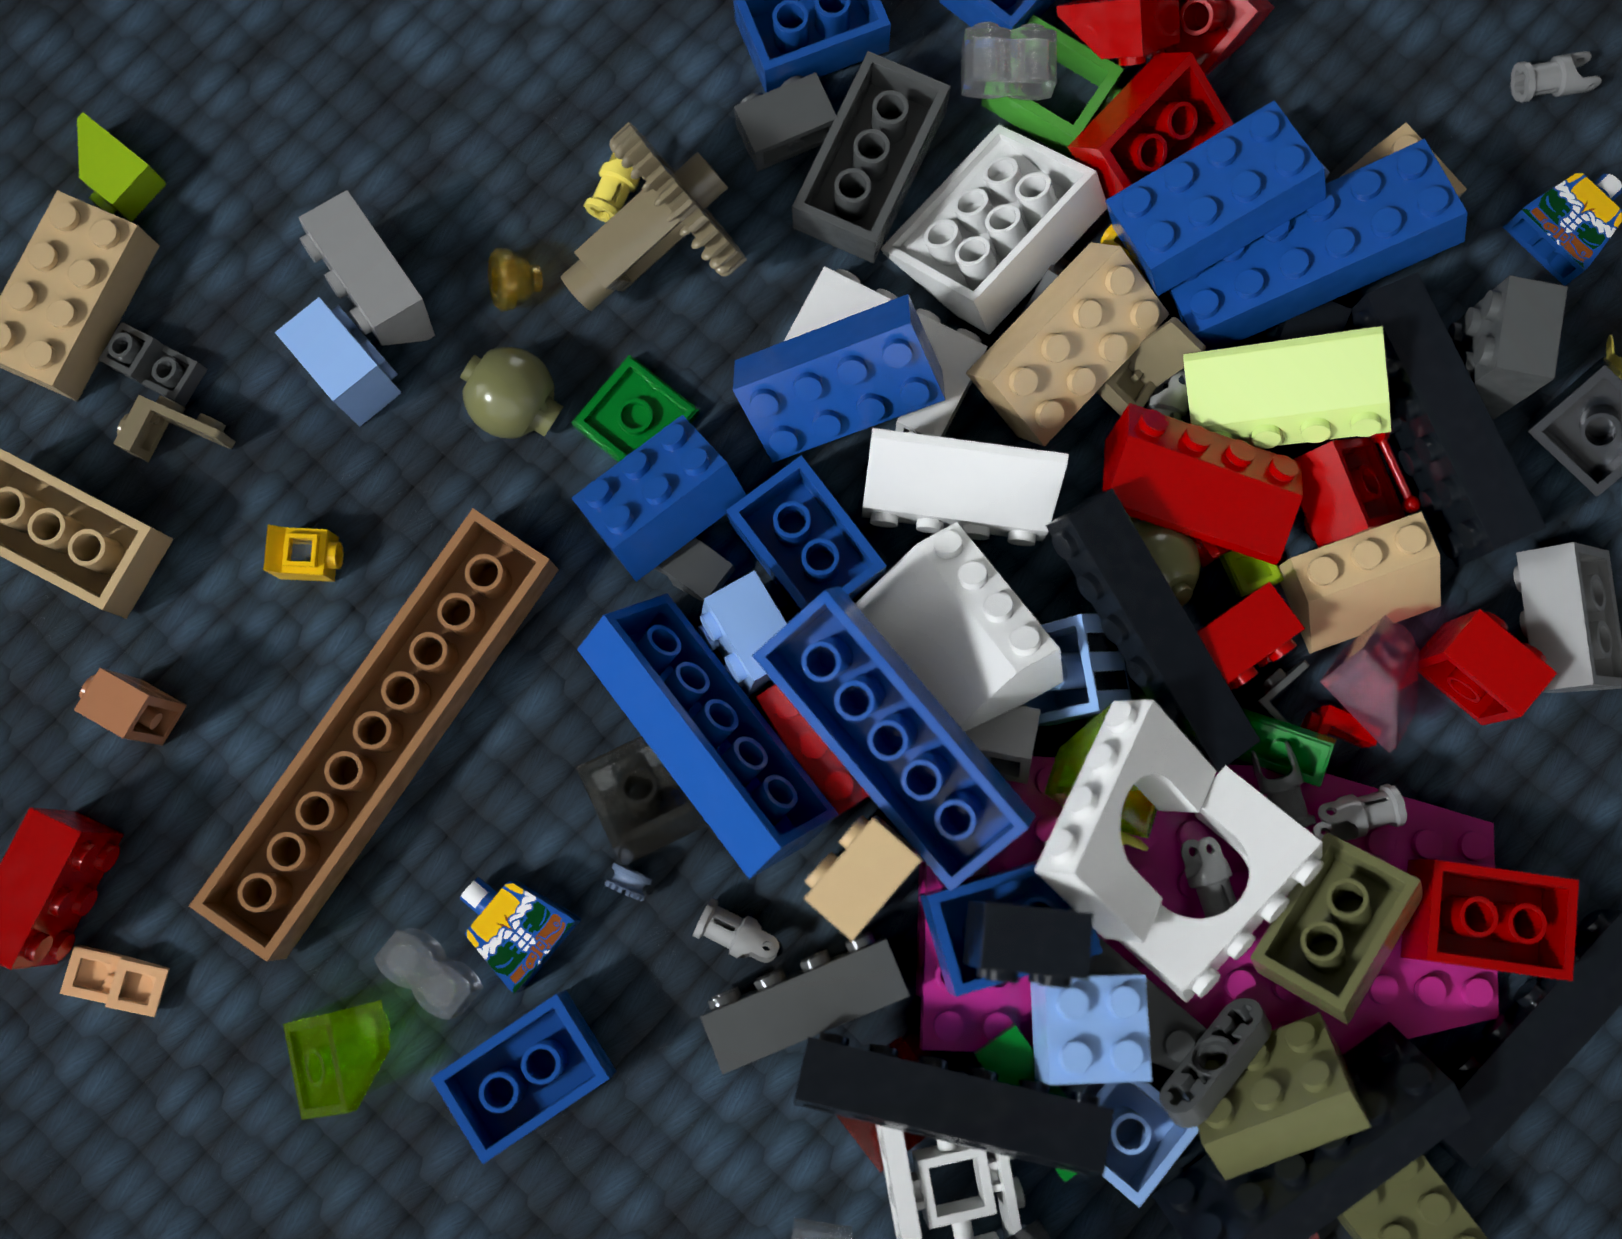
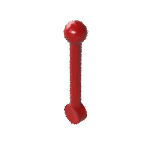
[1369,432,1421,513]

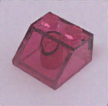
[1320,615,1419,753]

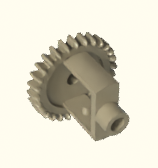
[560,122,747,312]

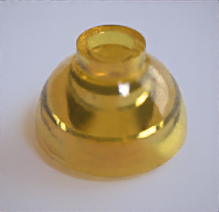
[488,248,543,312]

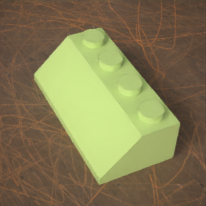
[1183,326,1391,449]

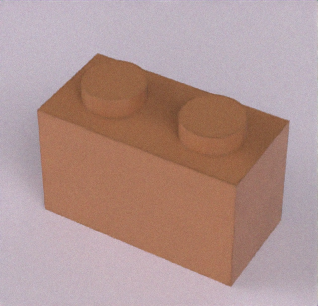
[74,668,187,746]

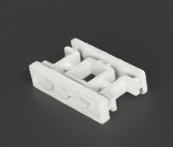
[876,1068,1026,1239]

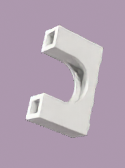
[784,266,988,437]
[1034,700,1216,943]
[1117,766,1324,1003]

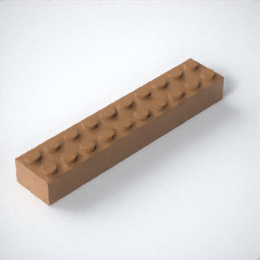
[189,508,559,962]

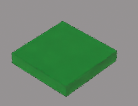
[571,355,700,462]

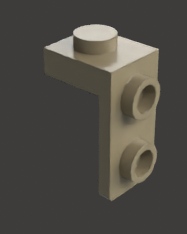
[1097,317,1206,416]
[113,395,236,462]

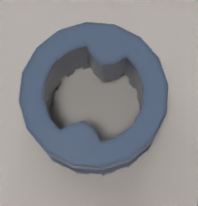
[604,862,653,901]

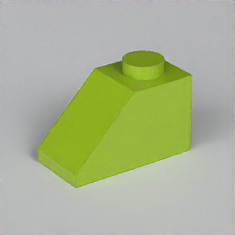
[77,112,167,222]

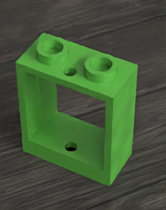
[981,15,1124,158]

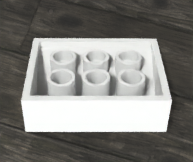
[881,124,1107,335]
[862,428,1069,546]
[855,522,1064,732]

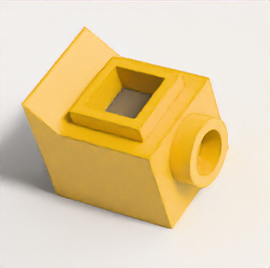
[263,524,344,582]

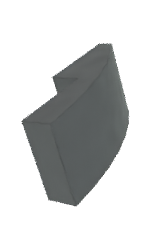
[98,322,208,407]
[654,538,735,602]

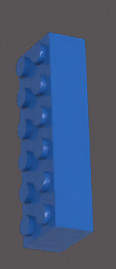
[1166,139,1468,351]
[752,586,1036,892]
[577,593,839,879]

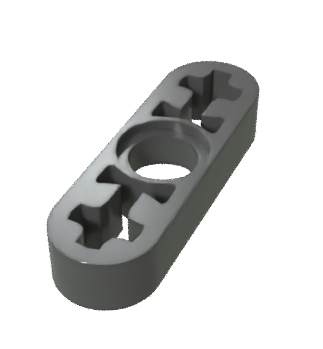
[1160,998,1272,1128]

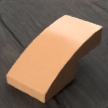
[59,944,170,1017]

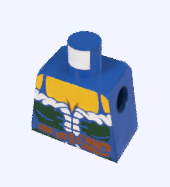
[1503,173,1622,286]
[460,877,582,994]

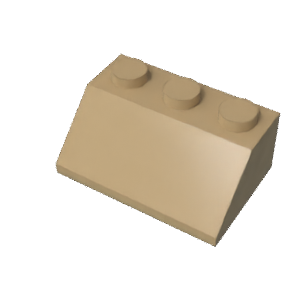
[1278,511,1441,654]

